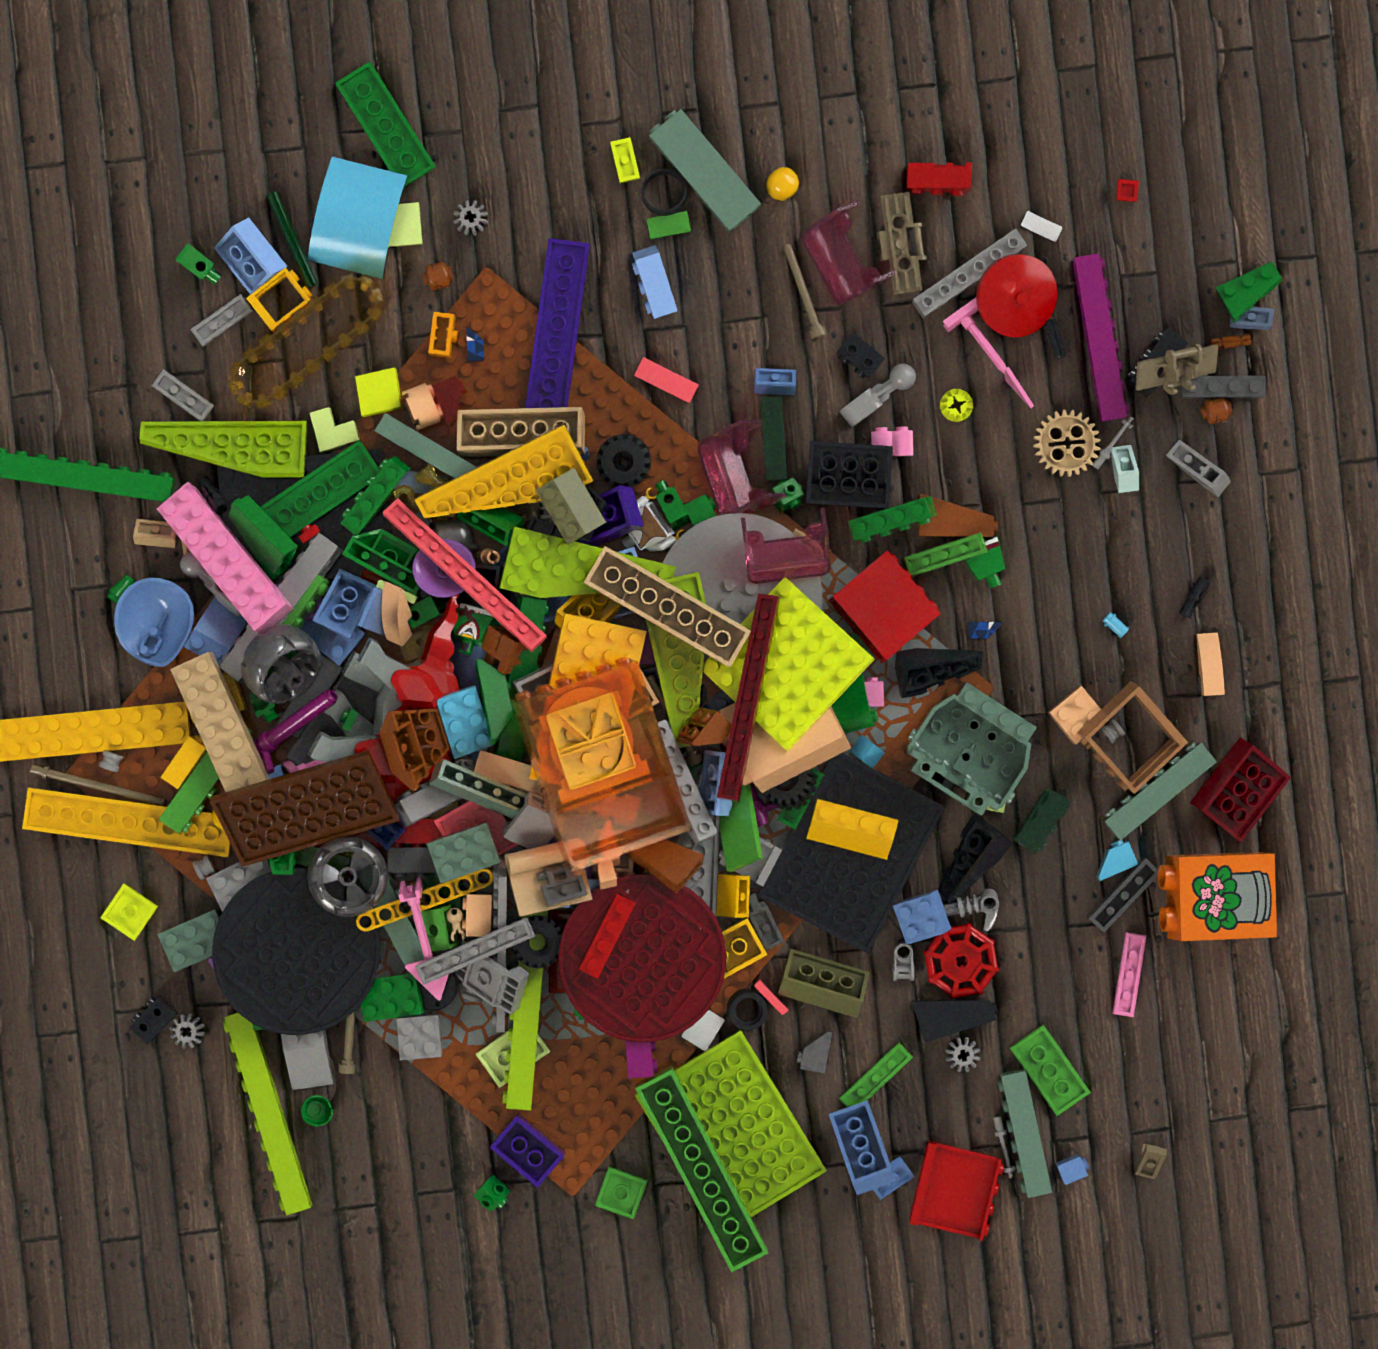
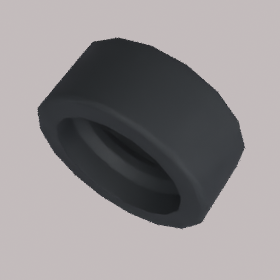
[727,989,768,1030]

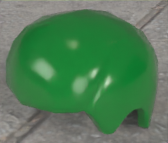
[300,1095,333,1127]

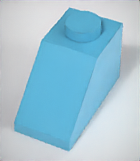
[1096,840,1138,881]

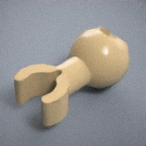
[447,908,465,941]

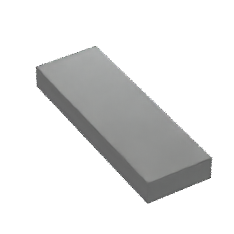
[190,294,254,347]
[152,369,214,421]

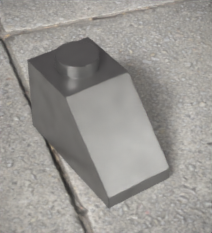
[796,1030,832,1073]

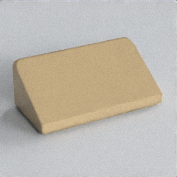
[133,519,177,548]

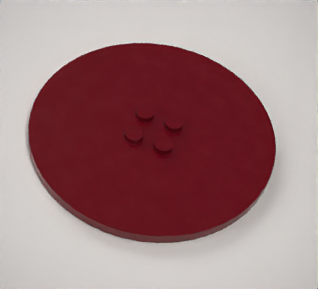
[558,874,727,1042]

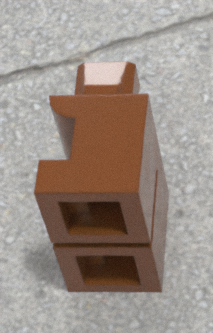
[482,625,527,674]

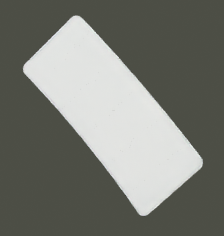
[1021,211,1062,242]

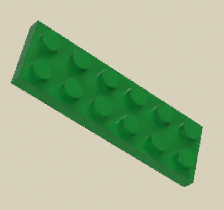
[335,61,436,188]
[260,440,380,538]

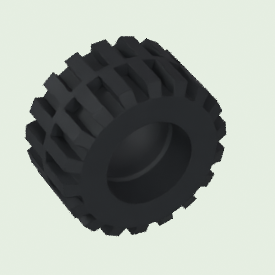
[764,769,816,811]

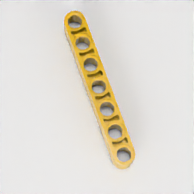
[356,868,493,932]

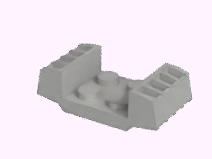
[454,937,529,1014]

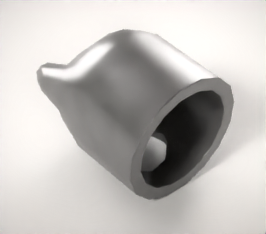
[437,519,479,551]

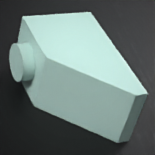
[1111,445,1139,493]

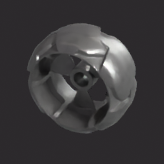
[240,625,321,704]
[307,837,388,917]

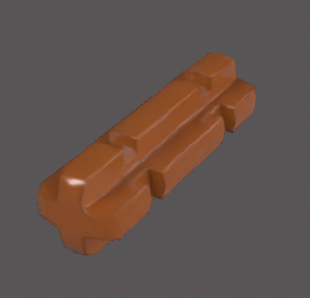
[1210,334,1251,350]

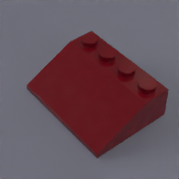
[1190,737,1291,843]

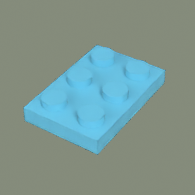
[437,685,493,759]

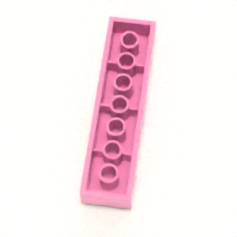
[157,482,294,634]

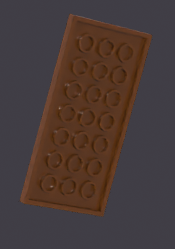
[210,750,399,867]

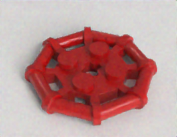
[923,923,999,1000]

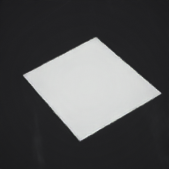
[681,1010,725,1051]

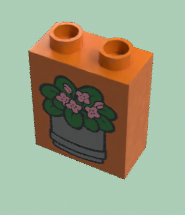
[1158,852,1277,941]

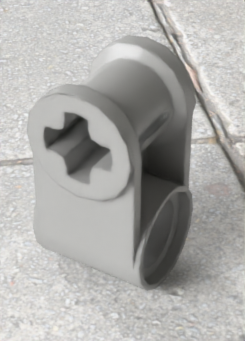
[892,941,914,981]

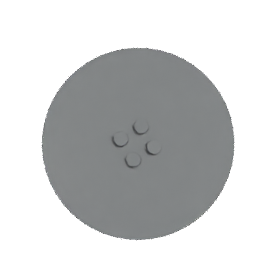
[663,513,822,662]

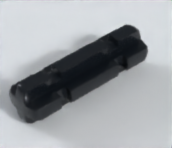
[1045,319,1066,359]

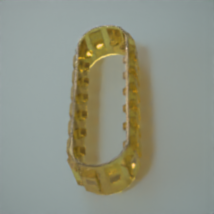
[228,274,384,409]

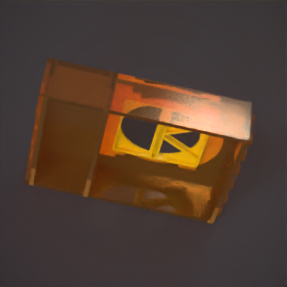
[511,657,692,872]

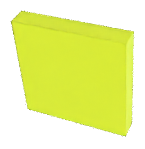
[355,367,403,417]
[100,883,159,941]

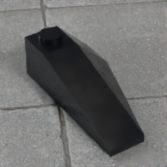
[895,648,983,698]
[938,814,1012,903]

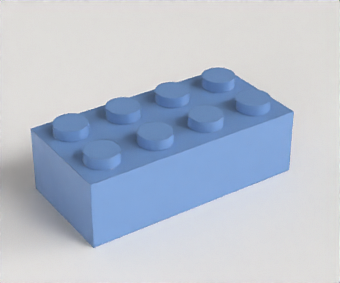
[829,1100,896,1195]

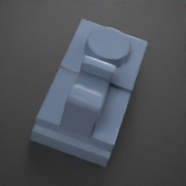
[1230,307,1275,330]

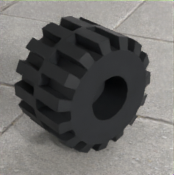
[596,434,651,487]

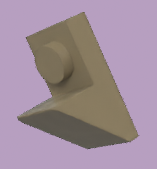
[1135,1144,1167,1180]

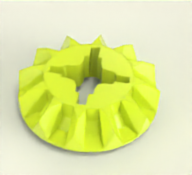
[940,389,973,422]

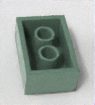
[427,821,501,883]
[157,908,221,972]

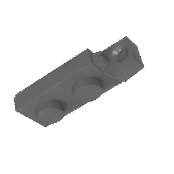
[749,893,785,951]

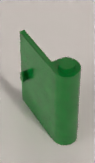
[831,673,879,734]

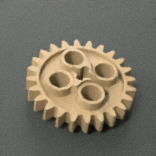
[1033,410,1101,477]

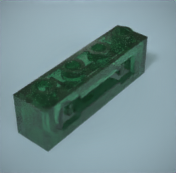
[760,396,787,482]

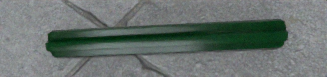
[267,191,317,288]

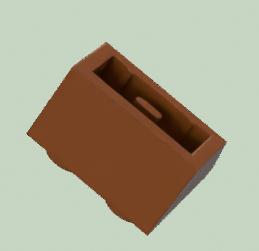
[675,708,731,746]

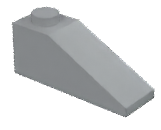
[1166,440,1231,497]

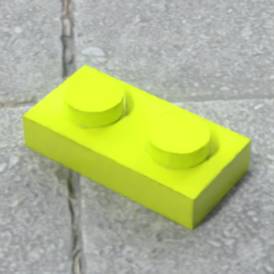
[610,137,640,183]

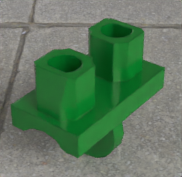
[249,691,278,723]

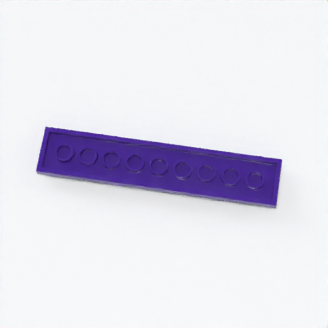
[525,238,590,408]

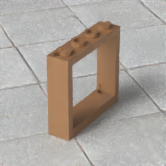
[1077,681,1188,794]

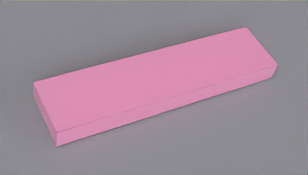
[1112,932,1146,1017]

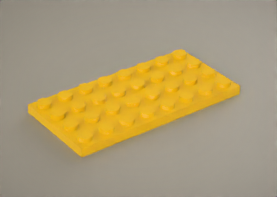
[528,613,647,796]

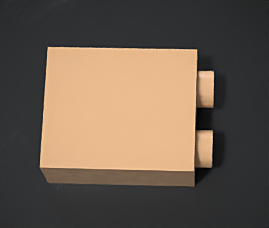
[719,702,851,793]

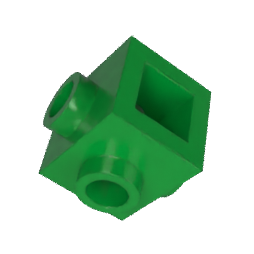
[769,478,804,513]
[473,1174,510,1212]

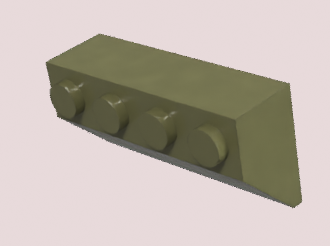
[778,949,870,1018]

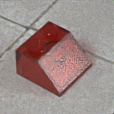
[432,376,467,427]

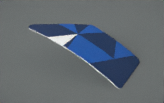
[466,327,484,362]
[968,622,1002,639]

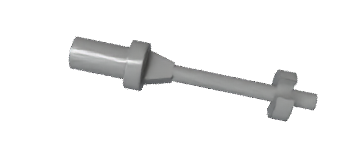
[1092,416,1134,470]
[993,1116,1016,1178]

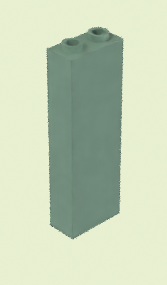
[649,109,761,233]
[375,413,477,479]

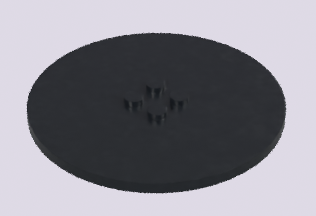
[212,867,380,1035]

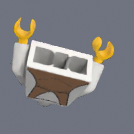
[622,487,685,552]

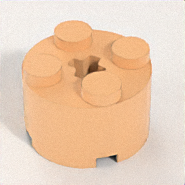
[402,383,443,431]

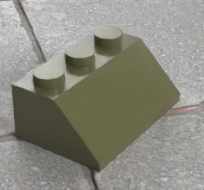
[535,468,606,545]

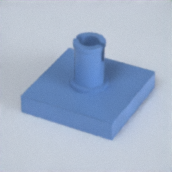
[873,1156,915,1200]

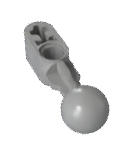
[839,363,916,428]
[180,552,242,616]

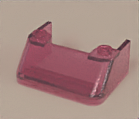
[802,200,897,305]
[698,419,787,515]
[741,508,831,584]

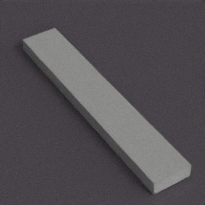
[415,917,535,985]

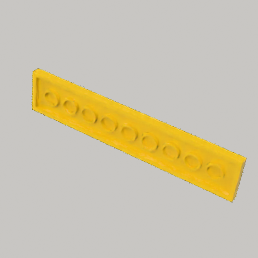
[0,702,191,762]
[22,788,231,857]

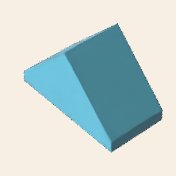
[849,735,885,768]

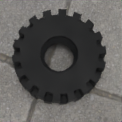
[512,916,562,969]

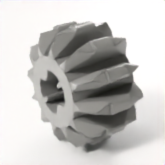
[453,200,488,236]
[169,1013,205,1049]
[945,1037,980,1072]

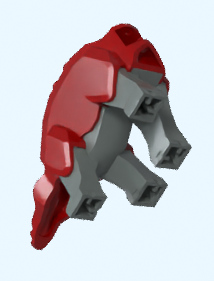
[307,594,459,804]

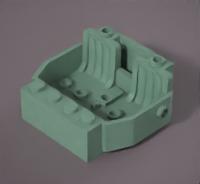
[906,682,1037,816]

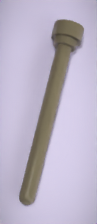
[784,244,827,340]
[647,675,703,767]
[338,1011,356,1074]

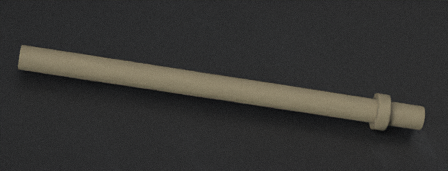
[30,765,165,806]

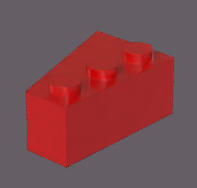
[906,163,972,197]

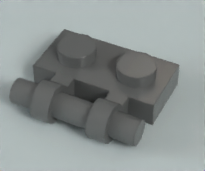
[536,861,588,907]

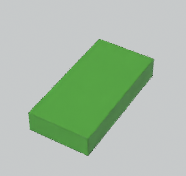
[647,211,691,240]

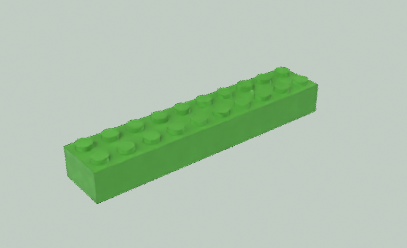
[635,1065,768,1272]

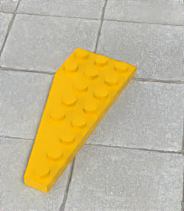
[415,424,593,518]

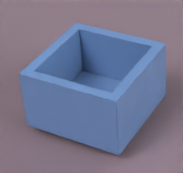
[893,889,951,945]

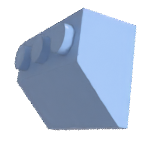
[214,218,287,295]
[700,750,732,816]

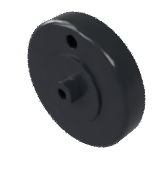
[419,972,458,1011]

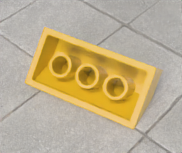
[806,798,899,860]

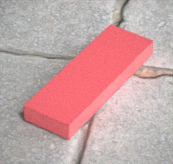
[634,357,699,404]

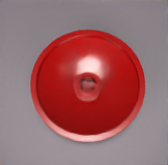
[976,254,1057,337]

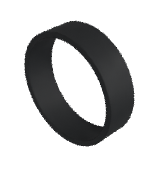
[641,168,687,216]

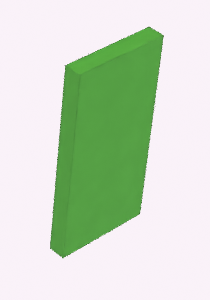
[719,784,763,872]
[1009,1024,1091,1116]

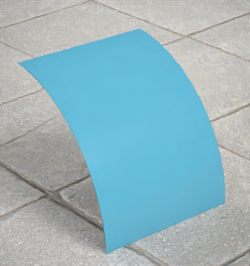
[308,157,407,279]

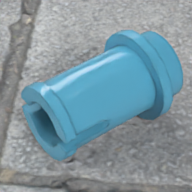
[1102,612,1129,638]

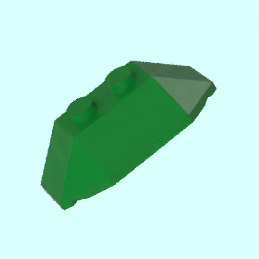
[342,529,420,595]
[475,659,516,745]

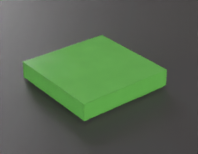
[595,1166,648,1220]

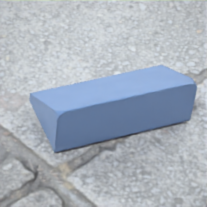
[754,368,796,395]

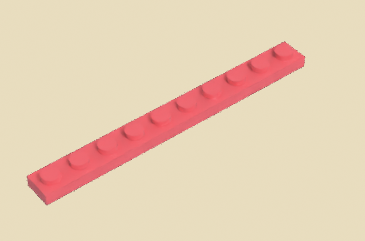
[383,498,547,652]

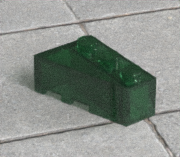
[1013,787,1071,854]

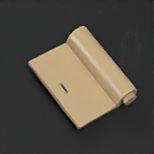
[505,838,592,917]

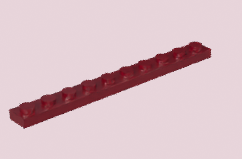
[717,593,780,802]

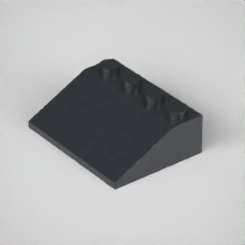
[805,441,893,510]

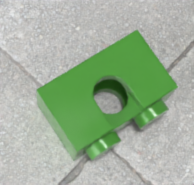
[421,904,460,952]

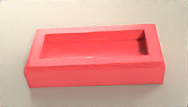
[754,979,788,1015]

